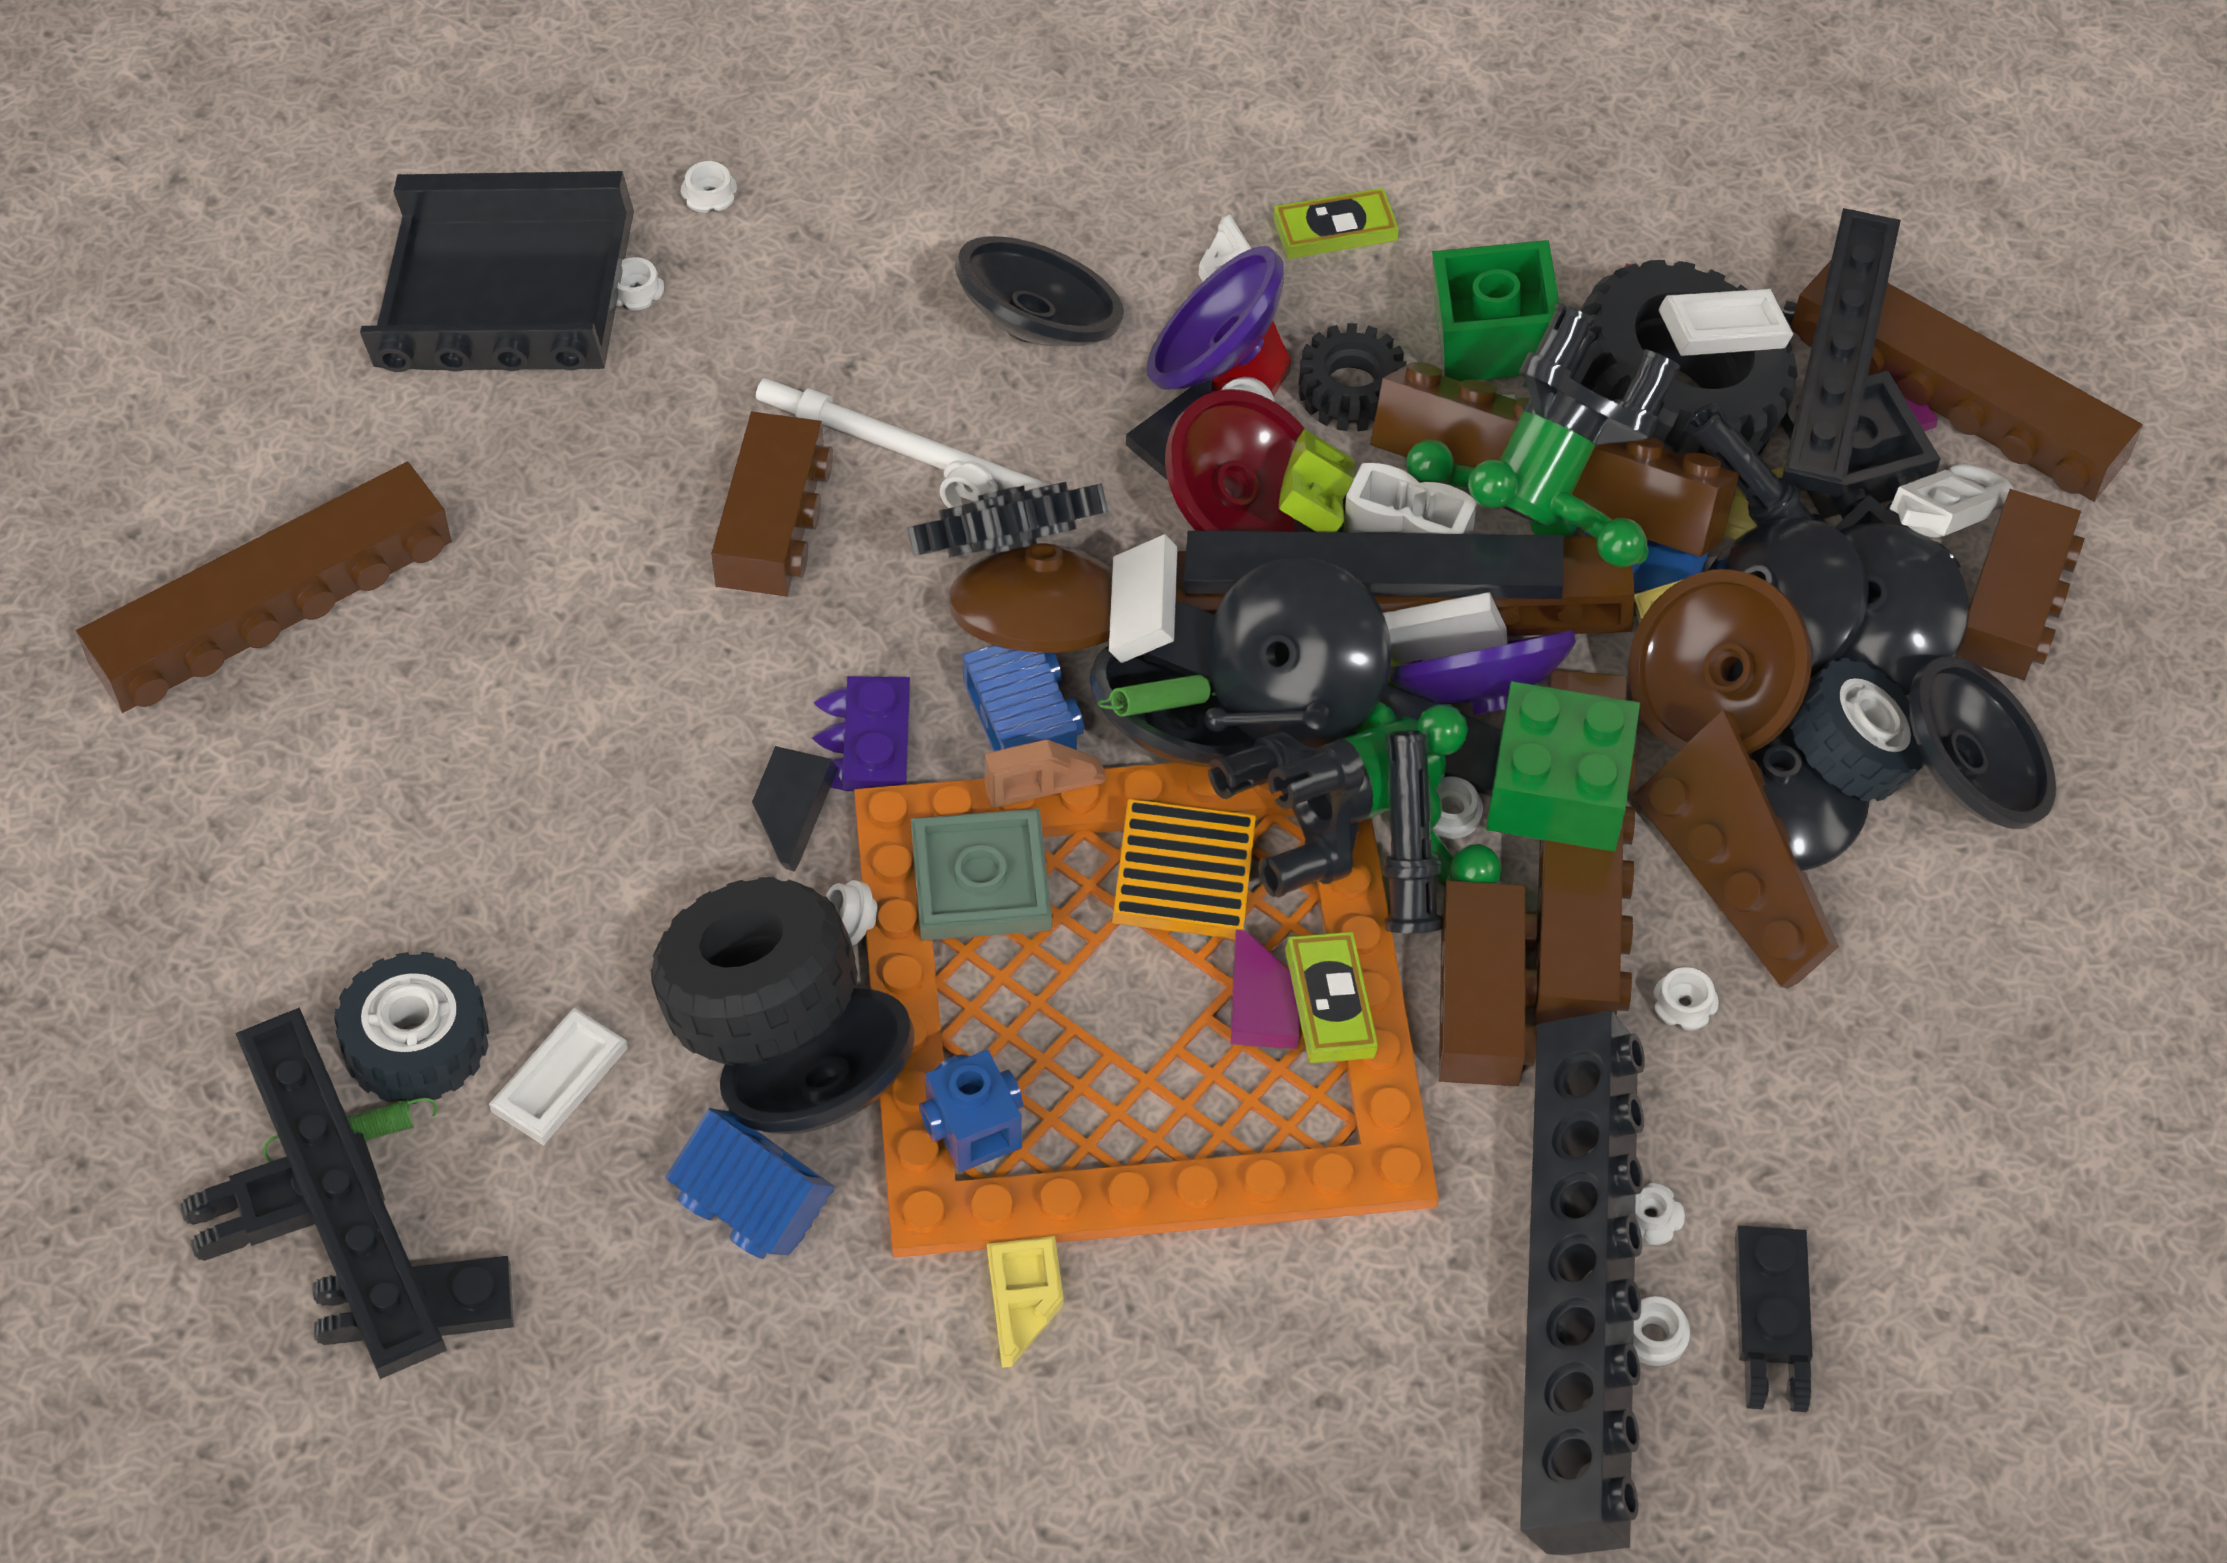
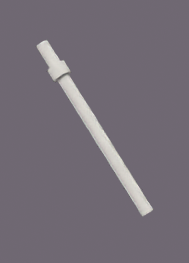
[756,378,1081,521]

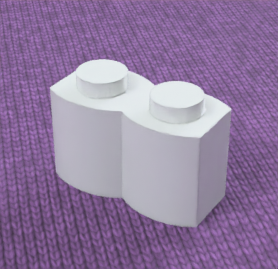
[1343,463,1477,534]

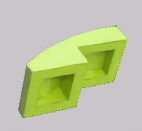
[1279,429,1356,532]

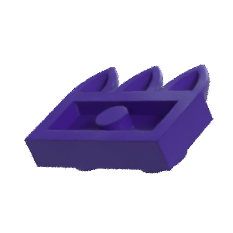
[812,676,911,791]

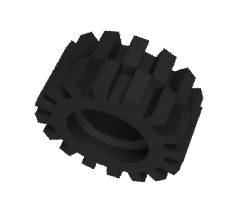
[1298,323,1407,432]

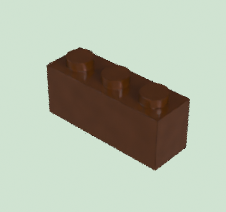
[711,411,833,597]
[1955,489,2085,681]
[1439,881,1537,1087]

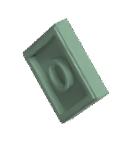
[911,808,1052,941]

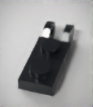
[180,1132,385,1261]
[1735,1226,1813,1412]
[313,1255,514,1345]

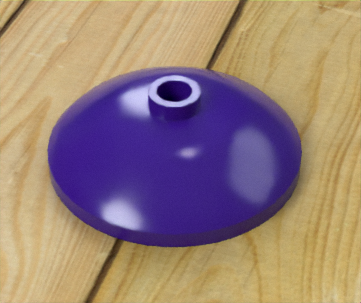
[1146,246,1284,390]
[1389,630,1576,715]

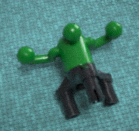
[1406,303,1680,568]
[1208,702,1502,898]

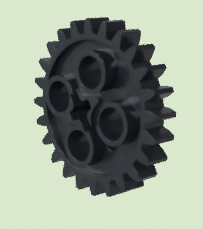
[907,481,1108,558]

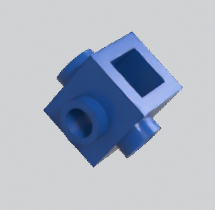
[919,1049,1023,1173]

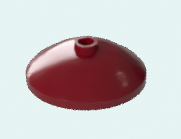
[1165,389,1305,532]

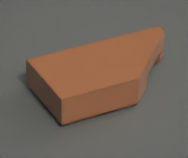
[984,740,1106,808]

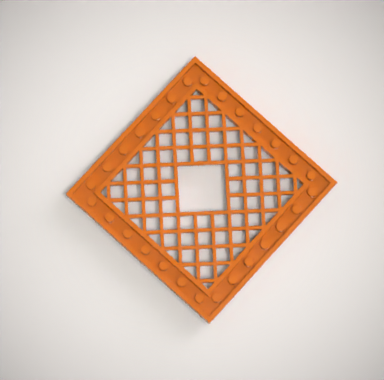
[854,763,1439,1258]

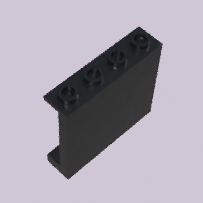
[360,171,634,372]

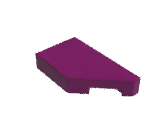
[1230,930,1299,1049]

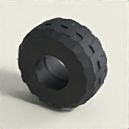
[650,877,858,1066]

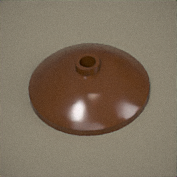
[950,543,1113,653]
[1628,569,1812,754]

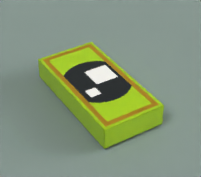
[1273,187,1399,259]
[1285,932,1378,1064]

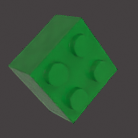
[1432,240,1560,382]
[1486,681,1640,852]

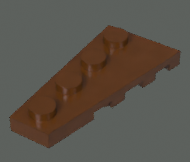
[1632,709,1839,989]

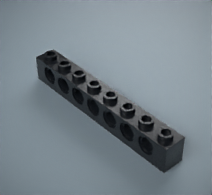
[1520,1010,1645,1556]

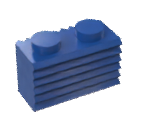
[962,645,1084,751]
[665,1108,835,1259]

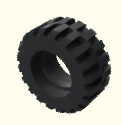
[1573,260,1798,456]

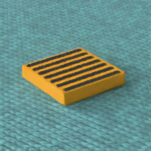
[1112,799,1256,939]

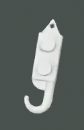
[1890,464,2014,538]

